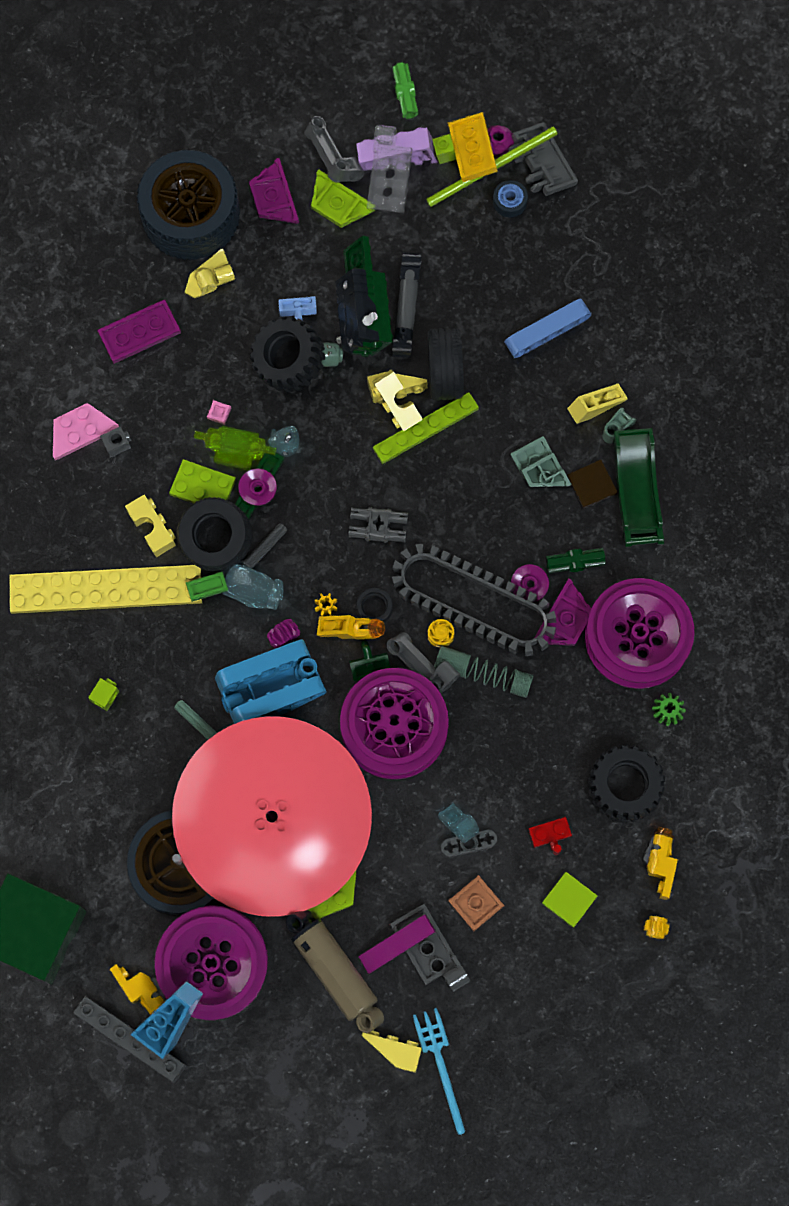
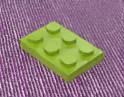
[169,459,236,503]

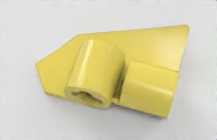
[185,249,235,298]

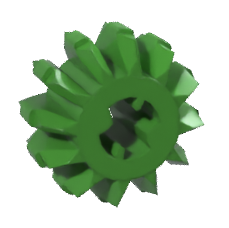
[652,693,686,726]

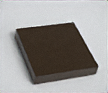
[567,460,618,509]

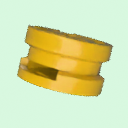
[428,619,455,649]

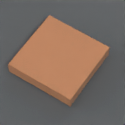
[448,875,504,931]

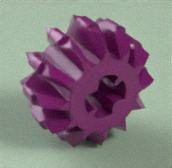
[267,619,300,649]

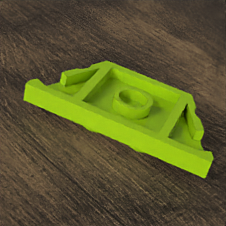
[311,169,376,228]
[308,871,356,920]

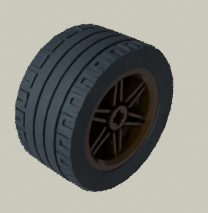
[137,150,240,260]

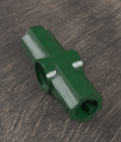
[546,548,606,573]

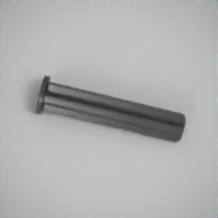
[241,524,287,572]

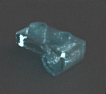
[438,803,479,843]

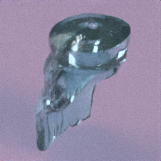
[223,564,284,610]

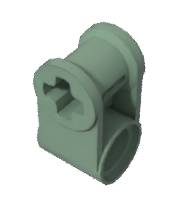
[602,407,637,444]

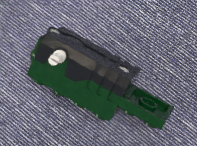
[335,235,393,357]

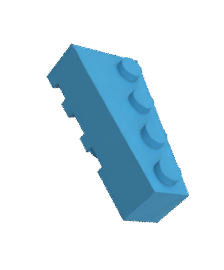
[131,982,203,1059]

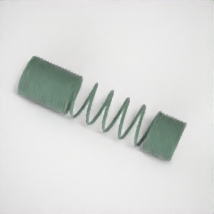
[435,646,533,698]

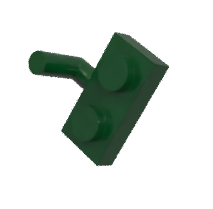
[349,640,390,681]

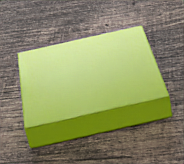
[542,872,597,928]

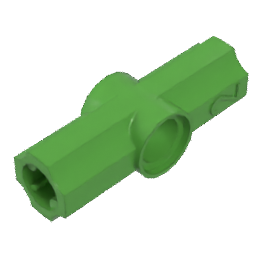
[393,63,418,119]

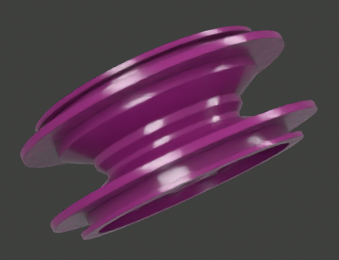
[585,578,694,689]
[340,668,448,779]
[155,906,268,1020]

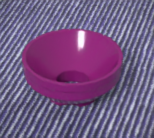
[487,125,514,158]

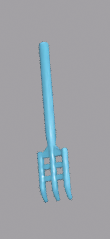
[413,1008,465,1135]

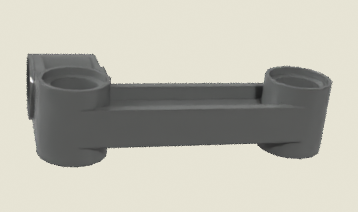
[305,116,365,183]
[387,632,460,693]

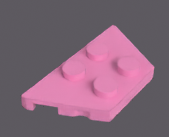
[53,403,119,461]

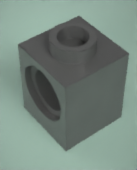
[100,426,132,458]

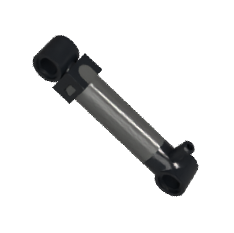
[392,252,421,358]

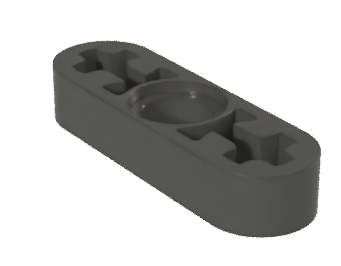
[441,830,497,858]

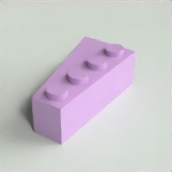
[357,128,438,171]

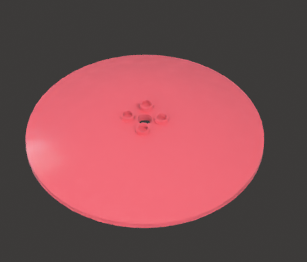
[172,716,372,916]

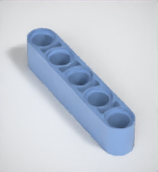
[504,299,592,358]

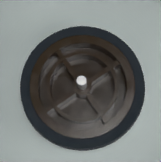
[127,811,216,915]

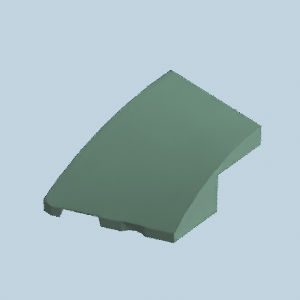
[510,436,571,487]

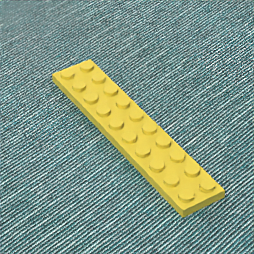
[10,565,202,614]

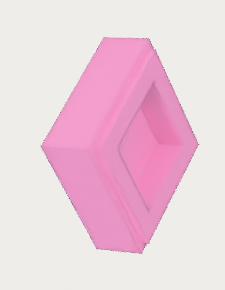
[207,400,231,425]

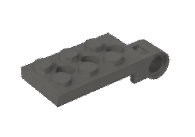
[390,904,470,992]

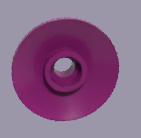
[239,469,277,506]
[511,564,549,602]

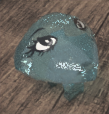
[268,425,300,457]

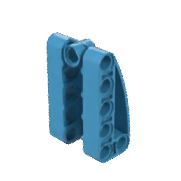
[215,639,327,724]

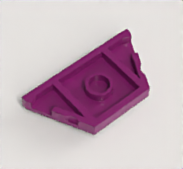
[249,158,299,223]
[534,579,592,646]

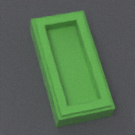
[186,572,228,602]

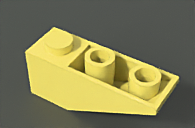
[367,372,428,404]
[362,1031,422,1073]

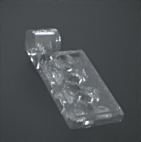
[367,125,413,213]

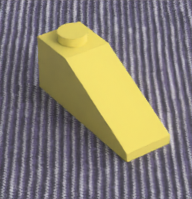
[567,384,628,424]

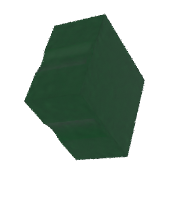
[0,873,87,985]

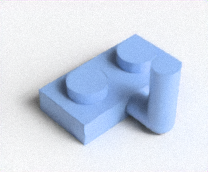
[279,297,317,320]

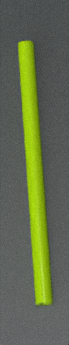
[426,127,557,207]

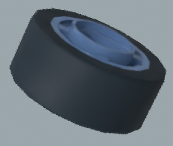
[493,180,528,218]

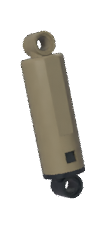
[286,910,384,1033]

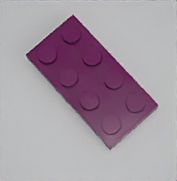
[97,299,181,364]

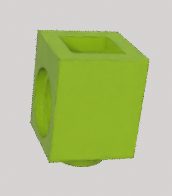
[433,134,457,164]
[88,678,119,711]

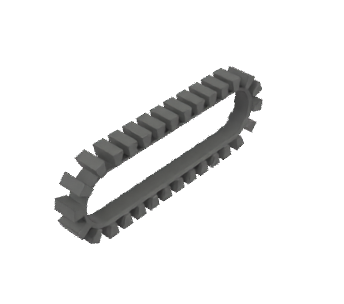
[392,544,556,656]

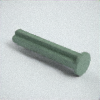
[174,700,217,740]

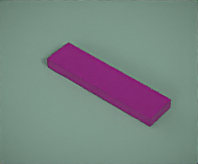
[359,915,436,974]

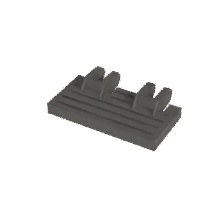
[508,122,578,196]

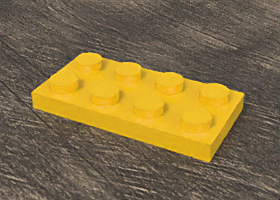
[448,112,498,182]

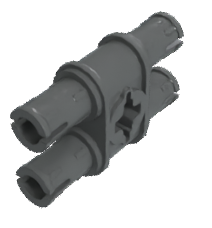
[348,507,408,543]

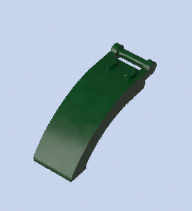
[614,428,664,547]

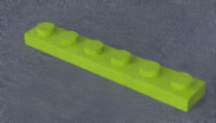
[373,392,479,464]

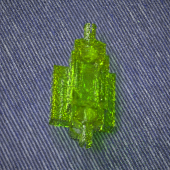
[194,426,277,471]

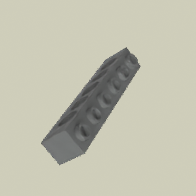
[74,996,187,1083]

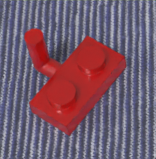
[528,817,572,855]

